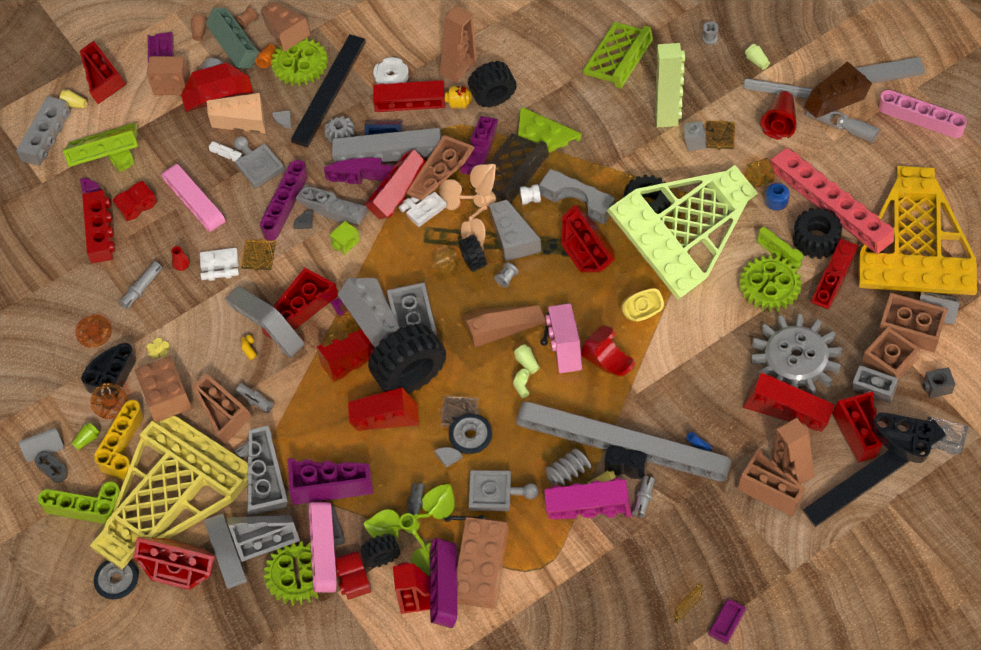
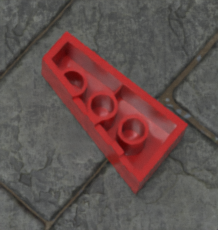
[261,267,338,339]
[742,372,835,432]

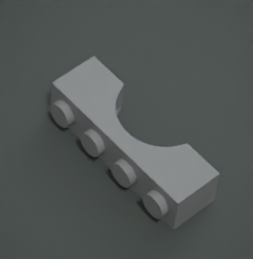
[539,169,615,224]

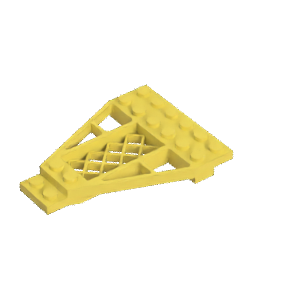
[90,415,248,570]

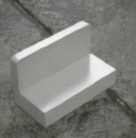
[919,291,960,324]

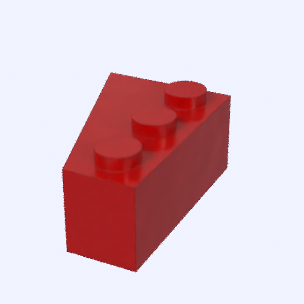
[80,41,126,104]
[832,391,883,463]

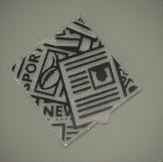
[441,396,479,427]

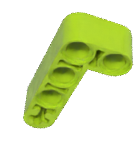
[37,482,120,524]

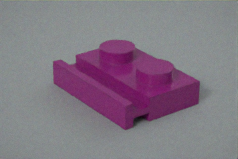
[148,32,174,62]

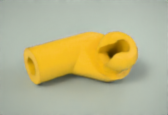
[240,334,258,361]

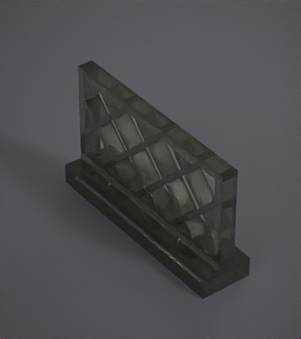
[472,134,549,204]

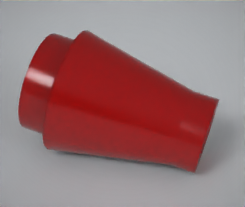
[171,246,190,271]

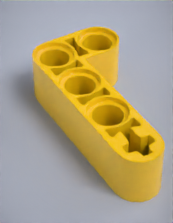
[94,400,144,480]

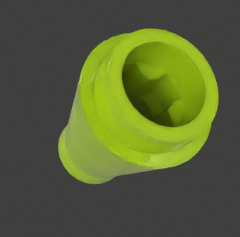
[71,422,100,451]

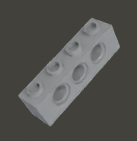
[16,96,70,166]

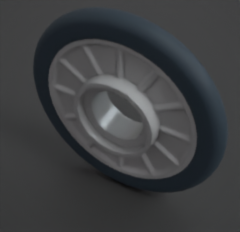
[449,414,492,454]
[94,560,138,600]

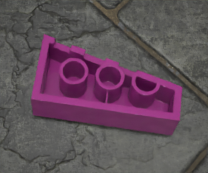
[288,458,373,505]

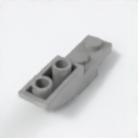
[296,185,368,225]

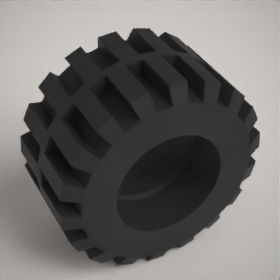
[468,61,517,108]
[624,175,670,216]
[793,207,842,259]

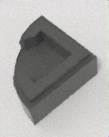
[293,210,313,229]

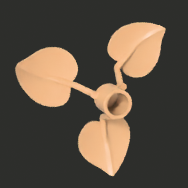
[439,164,496,251]

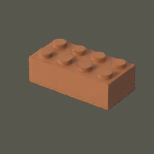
[457,517,509,609]

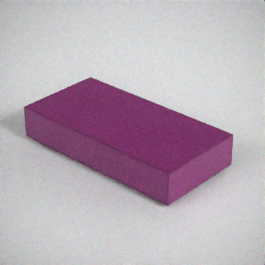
[708,599,746,645]

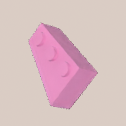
[545,303,582,373]

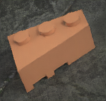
[193,373,252,444]
[738,448,805,517]

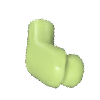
[513,369,530,398]

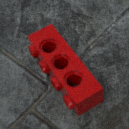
[82,190,115,264]

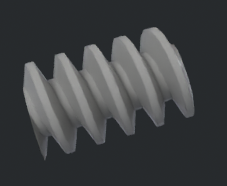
[545,449,591,486]

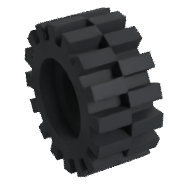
[458,235,487,272]
[360,534,400,568]

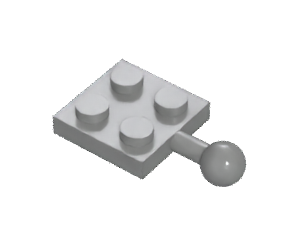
[234,136,285,189]
[469,470,539,511]

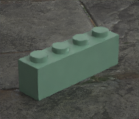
[205,8,259,69]

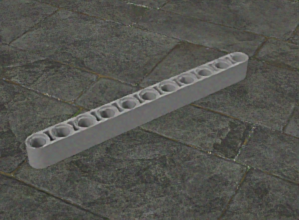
[516,402,732,482]

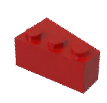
[316,329,375,382]
[348,388,419,431]
[393,562,430,614]

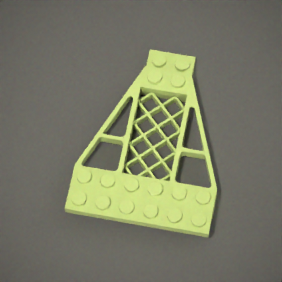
[607,165,758,300]

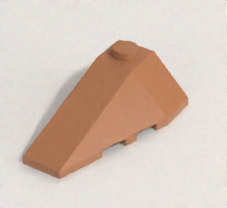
[461,305,546,348]

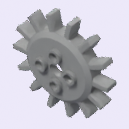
[751,314,842,395]

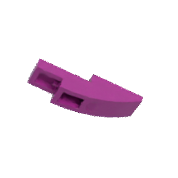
[461,116,498,175]
[324,158,394,184]

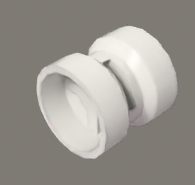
[519,184,541,205]

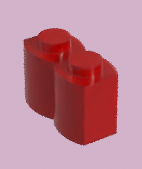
[112,181,157,221]
[335,551,371,600]

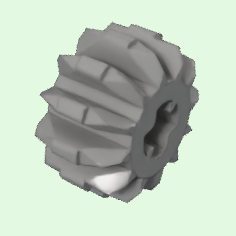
[324,115,355,143]

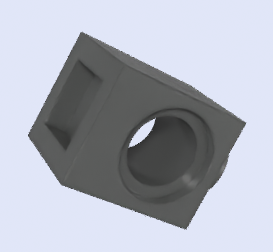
[922,367,955,398]

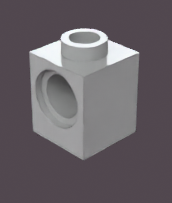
[684,121,706,151]

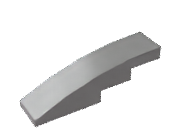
[204,513,247,589]

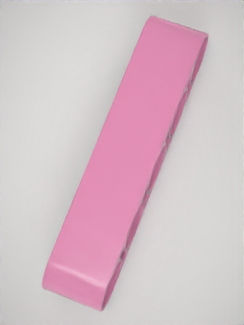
[878,90,967,138]
[161,163,226,232]
[309,502,336,593]

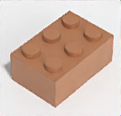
[878,293,948,353]
[134,355,192,423]

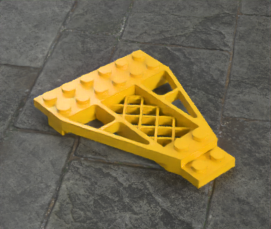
[858,166,977,295]

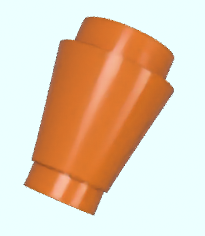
[255,44,276,69]

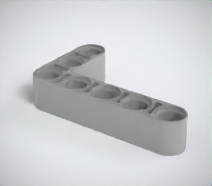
[225,286,305,358]

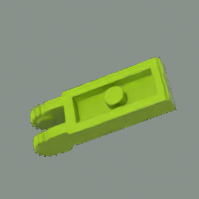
[757,226,804,269]

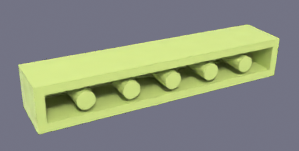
[655,43,685,128]

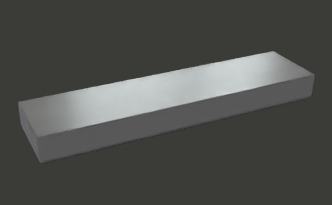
[856,57,925,84]

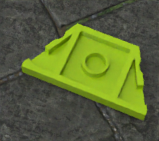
[518,107,582,153]

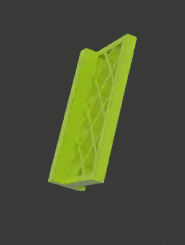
[583,22,653,89]
[63,122,138,167]

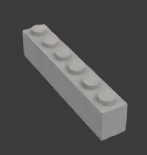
[332,128,442,163]

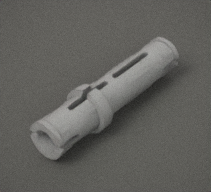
[119,261,163,309]

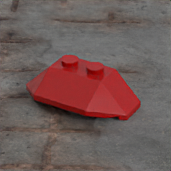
[181,63,254,112]
[561,205,615,273]
[133,537,215,590]

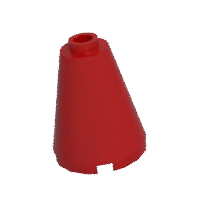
[760,91,797,140]

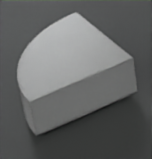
[272,110,291,128]
[435,447,462,468]

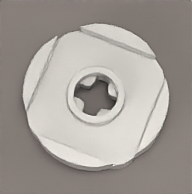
[373,57,409,84]

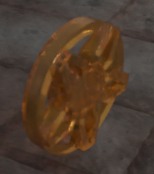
[76,314,112,348]
[90,383,128,419]

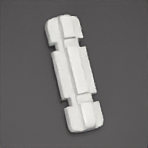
[209,141,242,161]

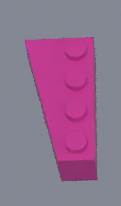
[544,478,632,520]

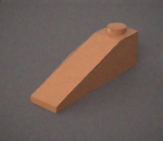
[406,135,474,201]

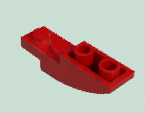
[811,238,858,310]

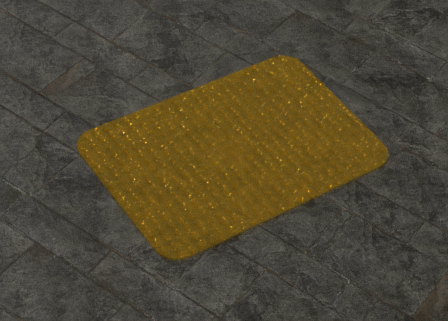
[272,124,698,572]

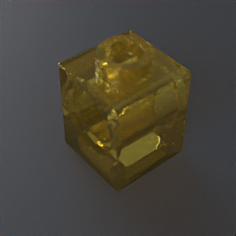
[744,158,775,188]

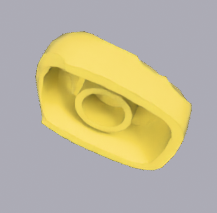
[621,288,664,322]

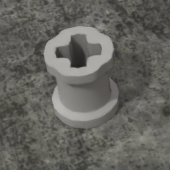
[702,22,718,45]
[494,262,519,288]

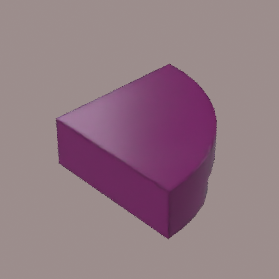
[80,178,101,194]

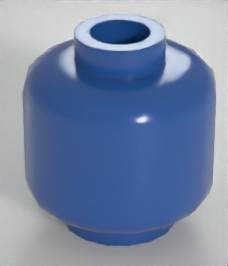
[765,183,790,211]

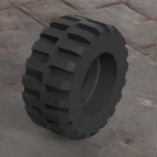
[368,324,446,394]

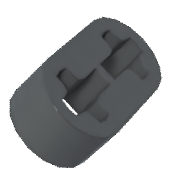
[34,452,68,483]

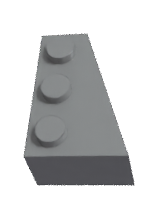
[489,200,541,261]
[227,515,300,562]

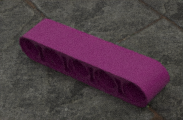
[260,160,308,241]
[430,537,458,628]

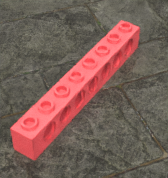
[771,148,894,254]

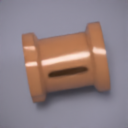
[235,6,258,29]

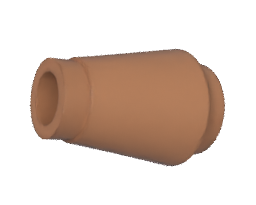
[191,14,207,41]

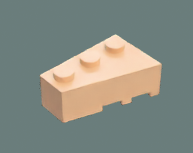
[207,93,266,134]

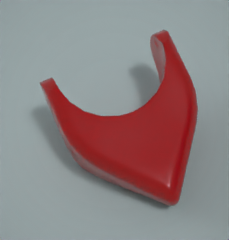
[580,325,635,376]

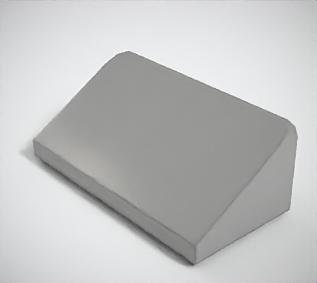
[18,428,64,462]

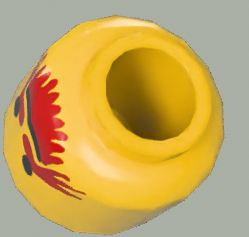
[445,86,472,109]

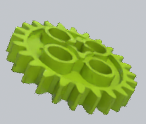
[271,38,328,86]
[739,255,802,312]
[264,541,318,606]

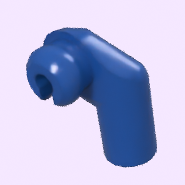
[686,432,712,452]

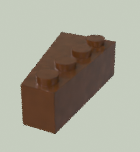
[804,61,872,118]

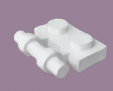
[399,192,447,228]
[200,248,239,281]

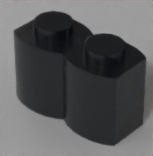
[605,446,647,479]

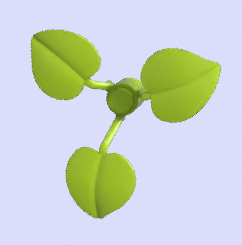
[364,484,455,577]

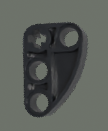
[81,343,136,399]
[871,413,934,463]

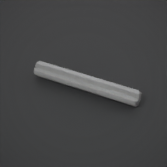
[744,78,813,99]

